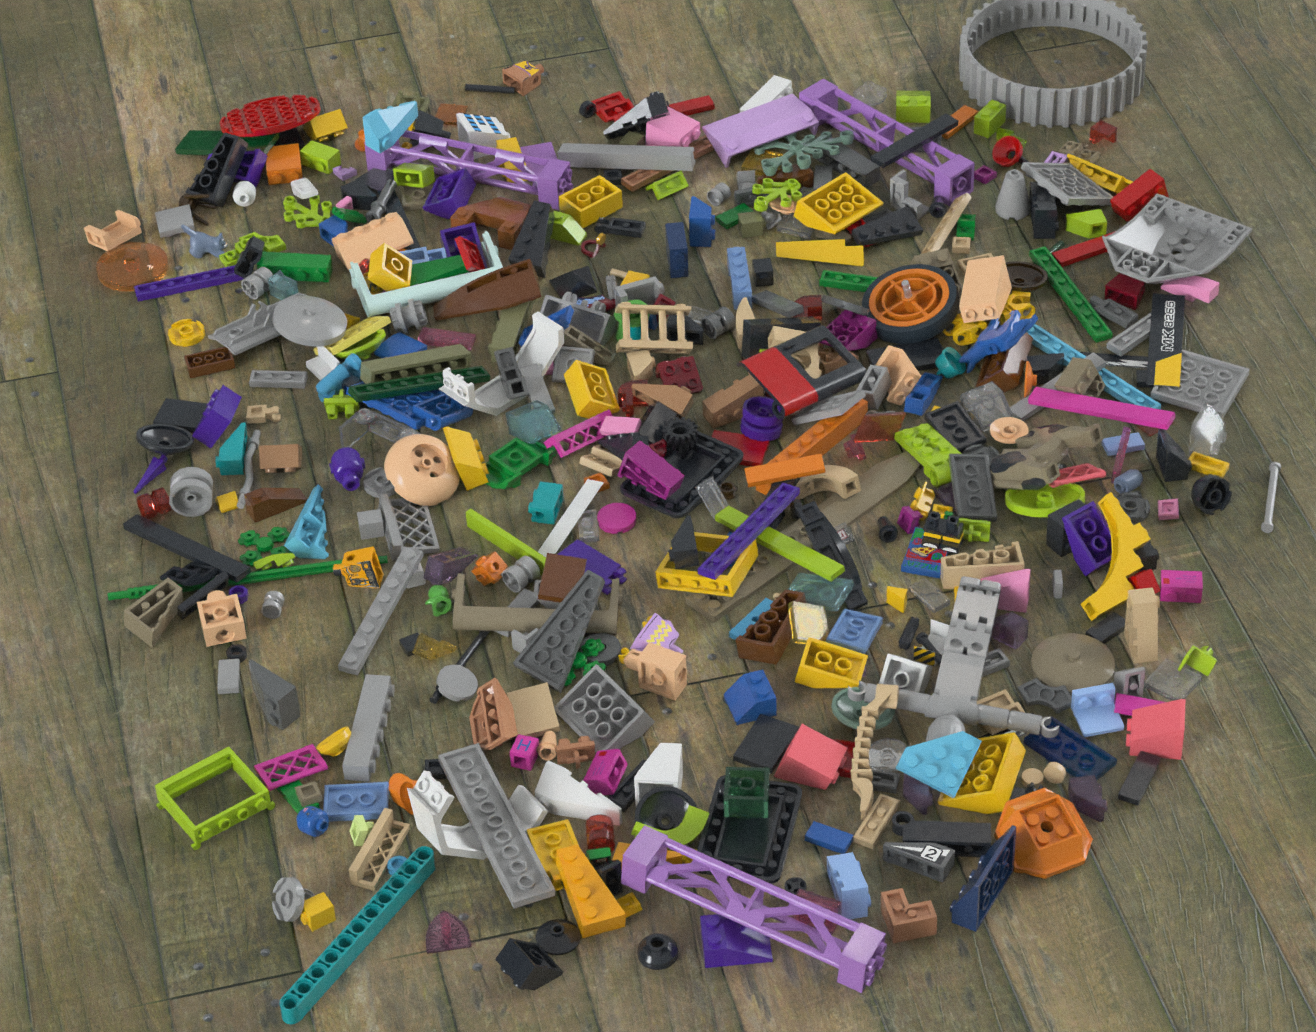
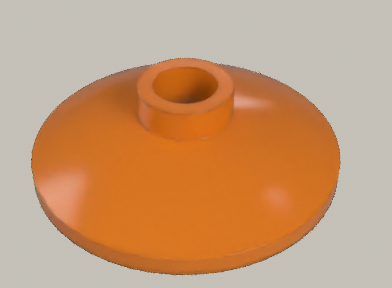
[1024,361,1037,398]

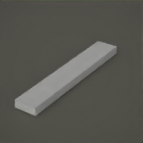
[1008,352,1106,421]

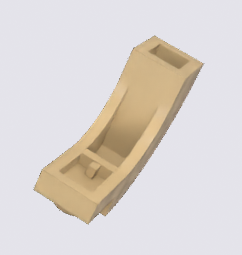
[795,465,861,500]

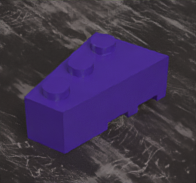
[207,149,268,188]
[192,385,242,448]

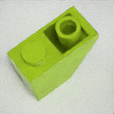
[1065,209,1107,238]

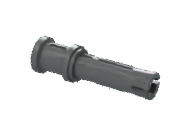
[365,179,397,222]

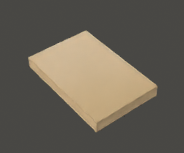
[507,682,560,738]

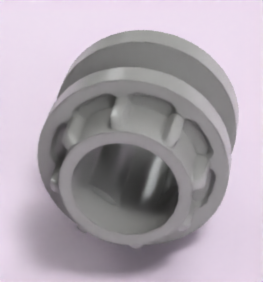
[390,298,428,334]

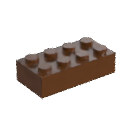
[184,346,235,378]

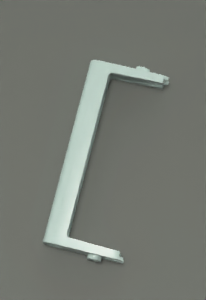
[349,231,503,317]

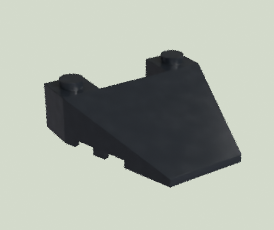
[603,91,670,140]

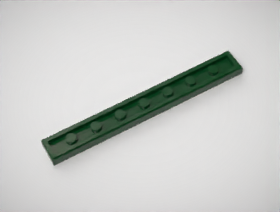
[348,366,491,402]

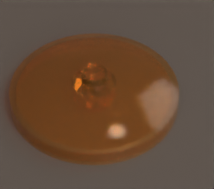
[96,242,169,291]

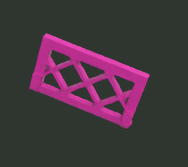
[254,744,328,791]

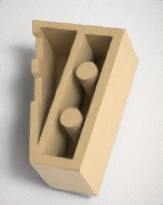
[1124,587,1160,664]

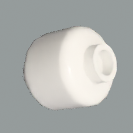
[233,181,256,207]

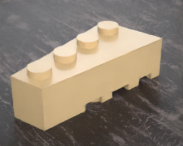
[940,541,1025,589]

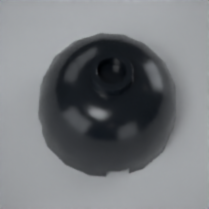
[1191,474,1232,515]

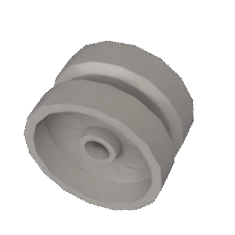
[169,467,213,517]

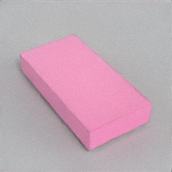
[600,416,642,435]

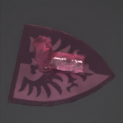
[426,910,472,954]

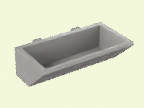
[540,291,617,346]

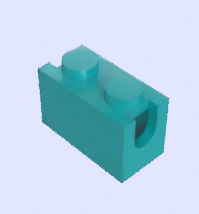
[528,481,564,525]

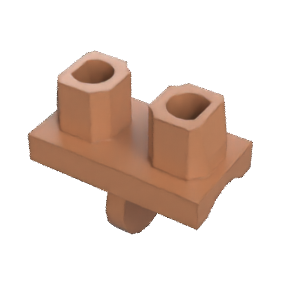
[556,736,595,769]

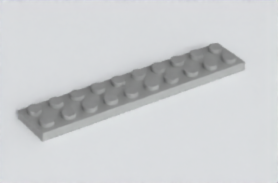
[438,743,555,909]

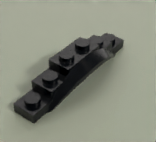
[796,501,868,611]

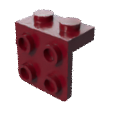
[654,356,703,394]

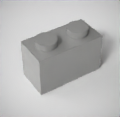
[856,365,892,410]

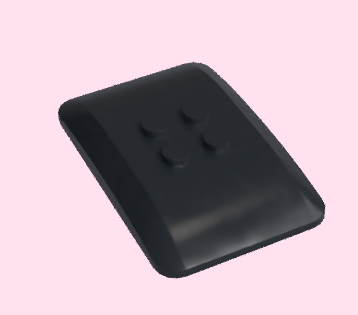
[620,431,743,518]
[697,775,802,884]

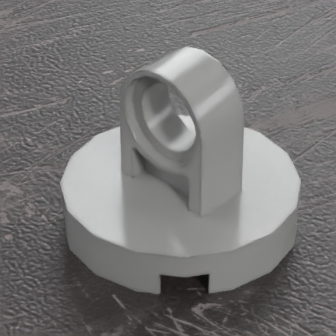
[272,877,315,922]

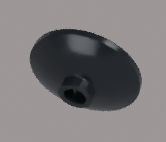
[536,919,581,955]

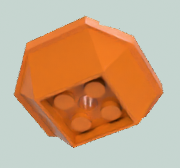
[994,788,1093,879]

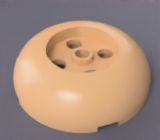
[384,434,460,506]

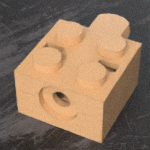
[197,590,247,647]
[624,642,687,701]

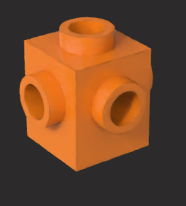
[472,551,508,586]

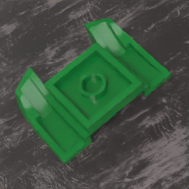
[485,437,557,489]

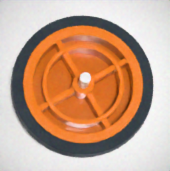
[862,264,959,344]

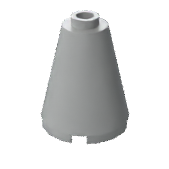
[995,169,1031,220]

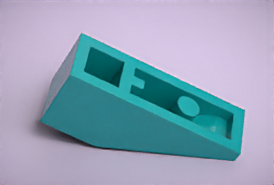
[215,422,248,475]

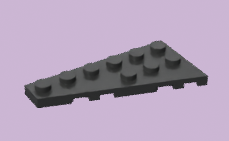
[513,570,605,694]

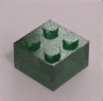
[724,767,770,818]

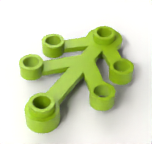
[752,178,802,212]
[283,195,332,229]

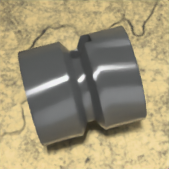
[701,306,736,339]

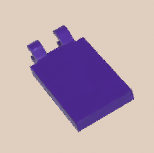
[558,539,627,595]

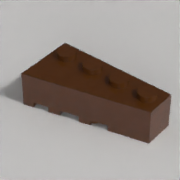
[735,589,808,665]

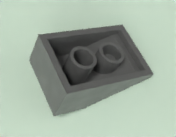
[249,659,300,730]

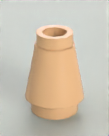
[537,731,557,761]

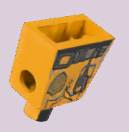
[333,547,384,588]

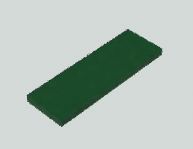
[175,130,280,155]

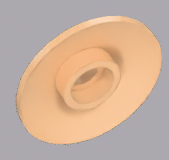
[769,195,797,215]
[990,417,1029,444]

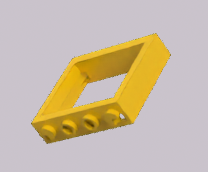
[655,532,758,597]

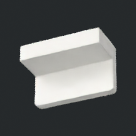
[306,346,340,381]

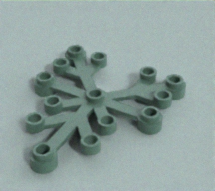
[754,130,854,176]

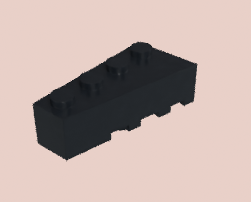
[1029,182,1059,239]

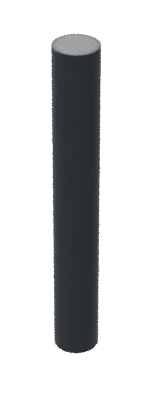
[465,84,515,94]

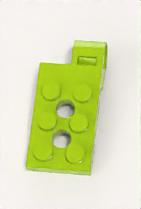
[894,423,961,487]

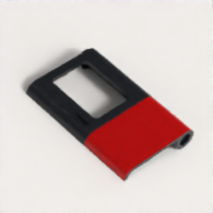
[736,325,867,419]

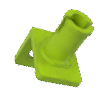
[1178,645,1217,676]

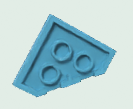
[895,731,982,798]

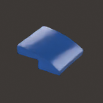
[374,332,428,358]

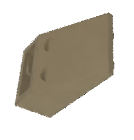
[910,248,963,298]

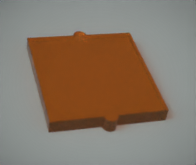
[435,103,468,125]

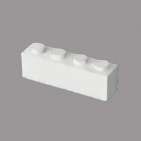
[739,75,793,113]

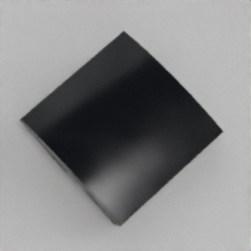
[160,562,219,586]

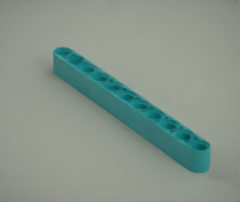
[279,846,435,1024]

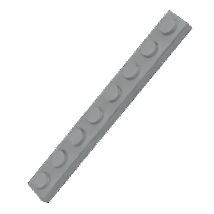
[338,546,423,675]

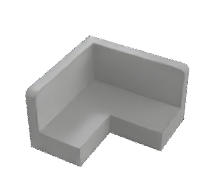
[890,170,929,221]

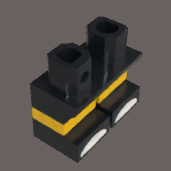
[921,511,964,554]

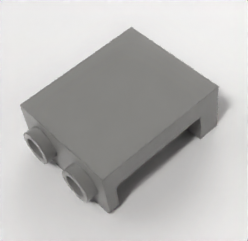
[614,276,665,307]

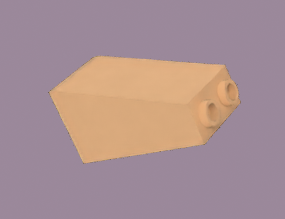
[959,255,1012,323]

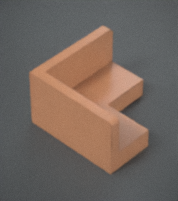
[881,888,937,943]

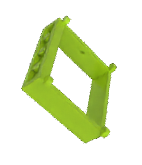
[155,746,275,850]

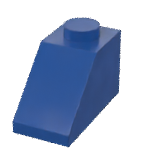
[319,215,348,246]

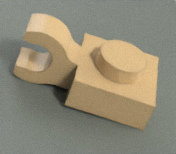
[246,405,281,424]

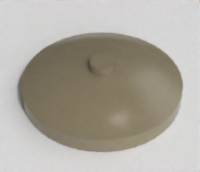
[1031,633,1115,696]

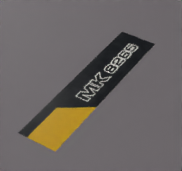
[1146,293,1185,387]

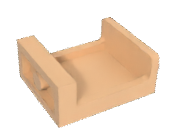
[84,210,142,251]
[875,345,921,405]

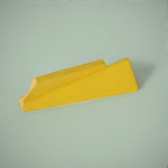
[1067,153,1133,194]

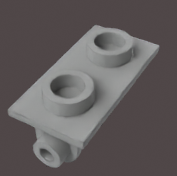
[761,203,782,230]

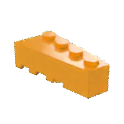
[556,844,626,939]

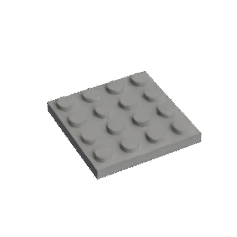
[1021,162,1113,206]
[1150,350,1249,419]

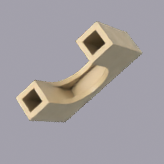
[768,326,821,379]

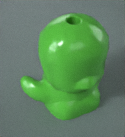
[425,585,453,617]

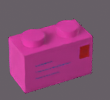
[1159,570,1203,603]
[583,749,628,795]

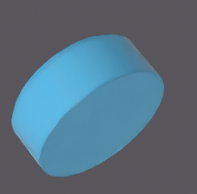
[387,856,407,876]

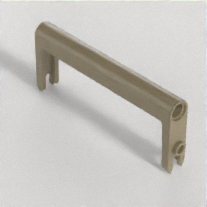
[452,573,623,635]

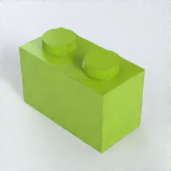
[974,100,1006,139]
[300,140,341,174]
[393,163,435,188]

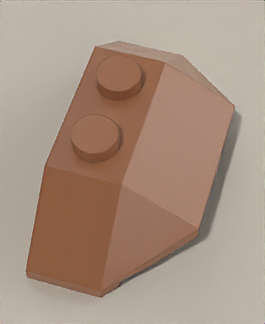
[469,678,518,750]

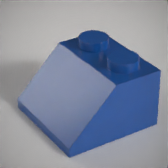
[689,196,715,247]
[724,670,777,725]

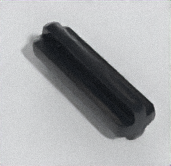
[898,616,919,650]

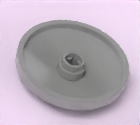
[273,296,347,347]

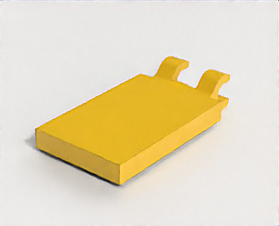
[526,819,579,891]

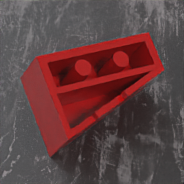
[1110,169,1169,222]

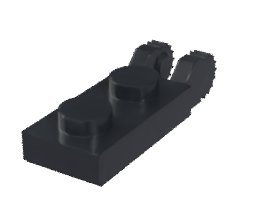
[594,217,646,238]

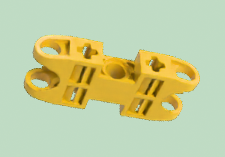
[942,294,1035,346]

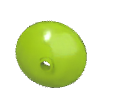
[335,329,386,360]

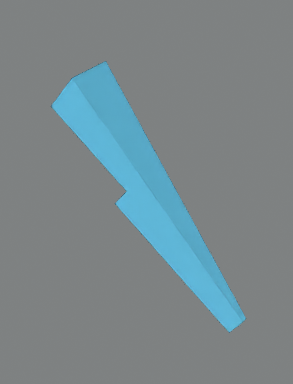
[284,484,329,559]

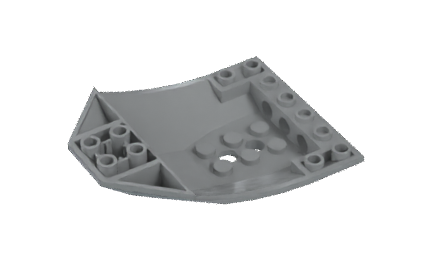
[1102,194,1252,284]

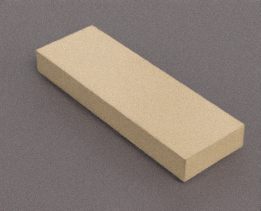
[853,793,900,849]

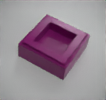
[974,165,997,184]

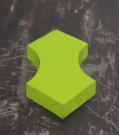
[239,232,286,252]

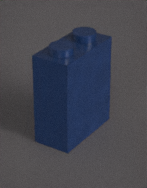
[665,222,689,278]

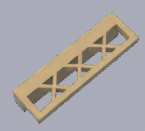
[349,808,410,891]

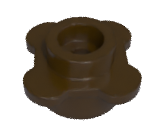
[716,482,738,500]

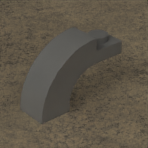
[494,347,529,400]

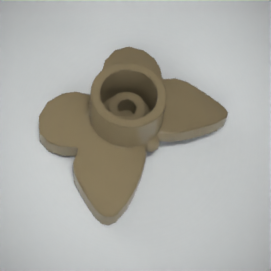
[815,230,851,243]

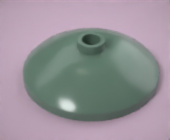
[831,687,895,730]

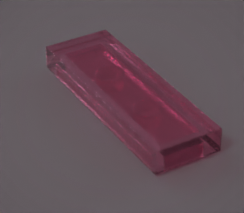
[418,327,476,351]
[1111,426,1131,483]

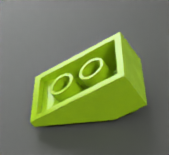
[896,90,931,123]

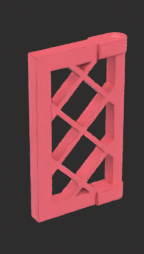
[1049,463,1106,488]

